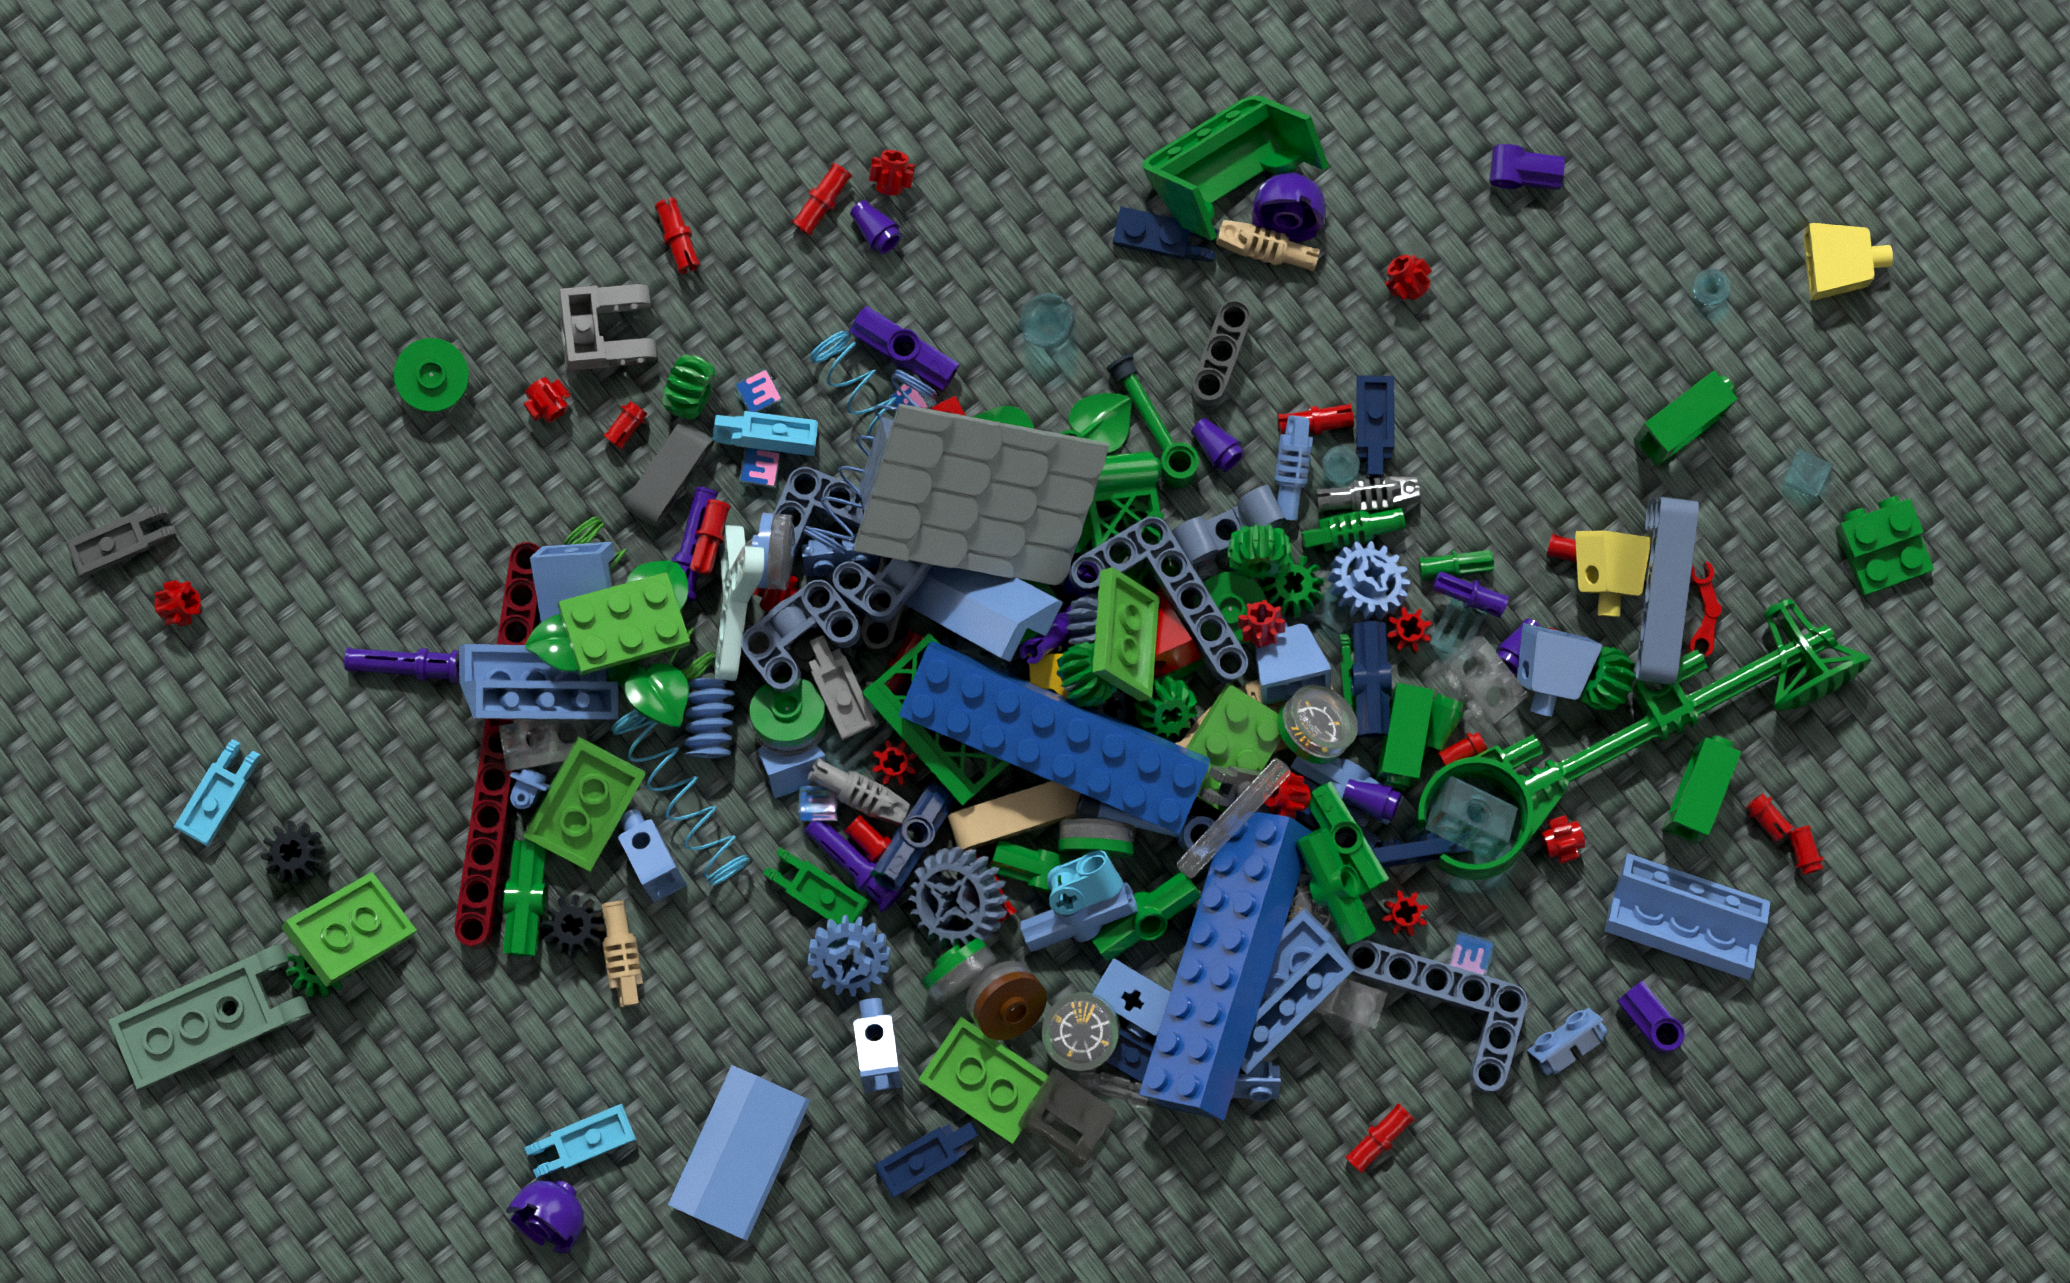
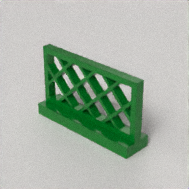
[862,633,1010,806]

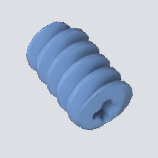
[683,678,735,758]

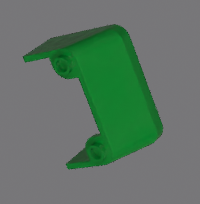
[1142,95,1329,241]

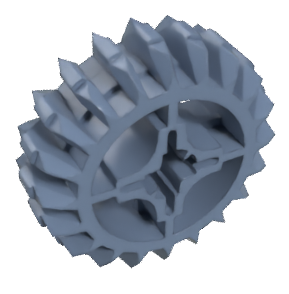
[907,847,1009,948]

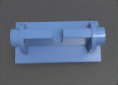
[801,534,879,577]
[510,768,550,809]
[1527,1008,1608,1076]
[1231,1062,1281,1102]

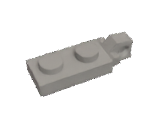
[808,635,876,740]

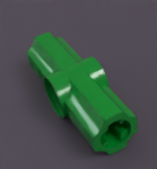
[1307,781,1390,896]
[1295,828,1376,945]
[503,840,547,957]
[990,840,1070,894]
[1091,871,1201,962]

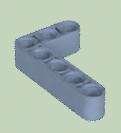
[772,467,865,572]
[1636,497,1699,685]
[1069,517,1248,683]
[1346,941,1527,1093]

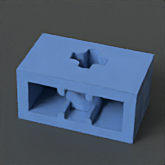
[1093,958,1171,1040]

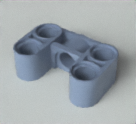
[1172,485,1286,566]
[833,558,933,623]
[741,580,861,693]

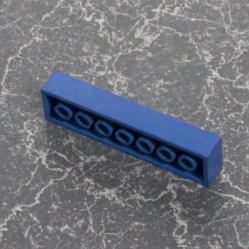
[898,641,1210,835]
[1139,808,1312,1121]

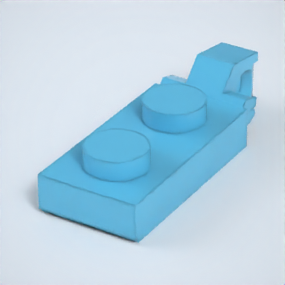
[713,411,818,456]

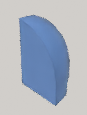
[758,741,825,799]

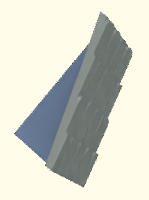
[853,404,1110,585]

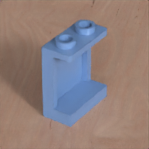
[530,542,615,623]

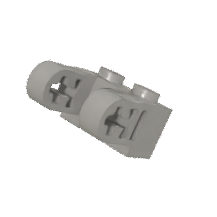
[557,284,657,371]

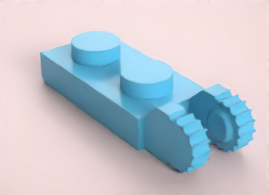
[174,739,261,847]
[524,1104,637,1178]

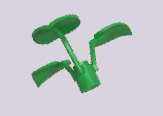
[973,393,1133,554]
[525,560,689,728]

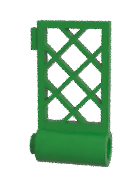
[1087,451,1178,593]

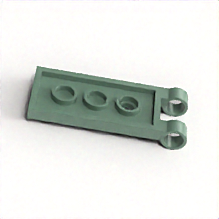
[108,944,311,1090]

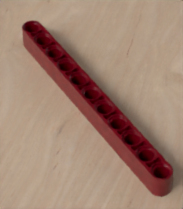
[454,542,540,949]

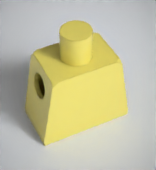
[1803,223,1893,300]
[1575,531,1651,617]

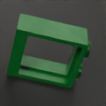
[1634,370,1738,467]
[1375,683,1435,792]
[1662,735,1741,844]

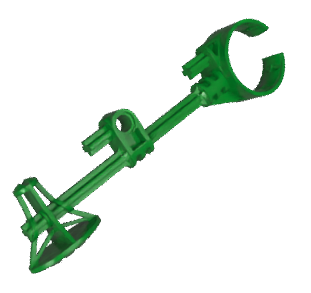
[1416,599,1872,880]

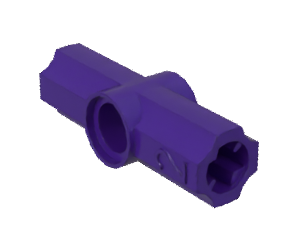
[849,306,960,392]

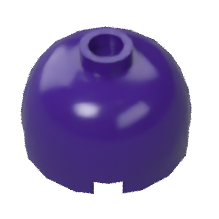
[1251,173,1326,242]
[506,1180,585,1254]

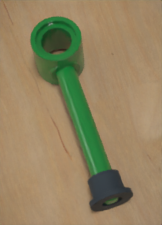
[1107,354,1199,488]

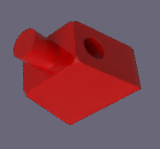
[1154,590,1202,679]

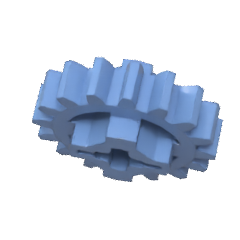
[1327,541,1410,620]
[808,915,891,996]

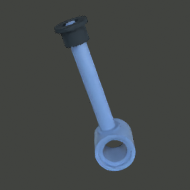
[1075,793,1221,854]

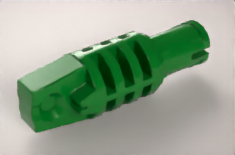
[1301,508,1406,552]

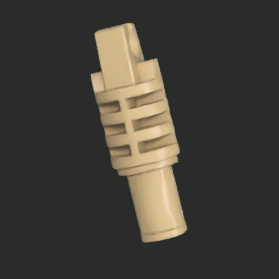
[1216,220,1320,272]
[602,900,643,1007]

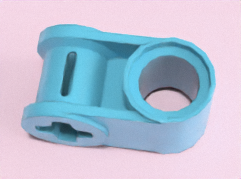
[1047,850,1123,915]

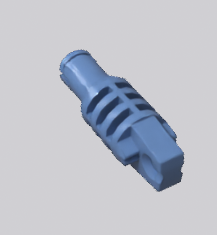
[1274,415,1313,520]

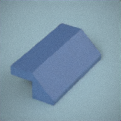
[905,565,1063,662]
[459,644,619,720]
[1605,853,1771,980]
[1241,907,1355,1074]
[668,1065,811,1241]

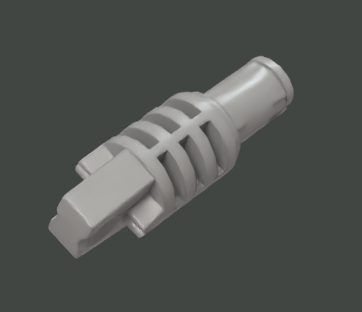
[808,758,910,826]

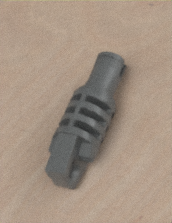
[1316,476,1421,513]

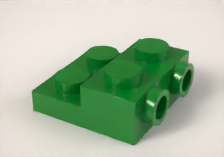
[1835,495,1935,597]

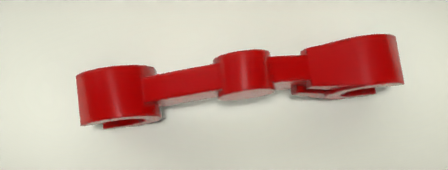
[1687,561,1722,659]

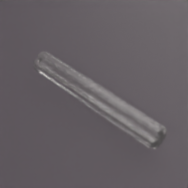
[1177,758,1291,878]

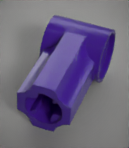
[1489,144,1565,190]
[1616,980,1685,1054]

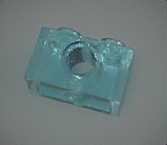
[1425,776,1518,861]

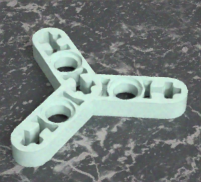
[715,525,764,681]

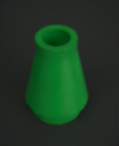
[1425,693,1465,751]

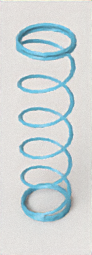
[809,331,896,442]
[611,709,750,886]

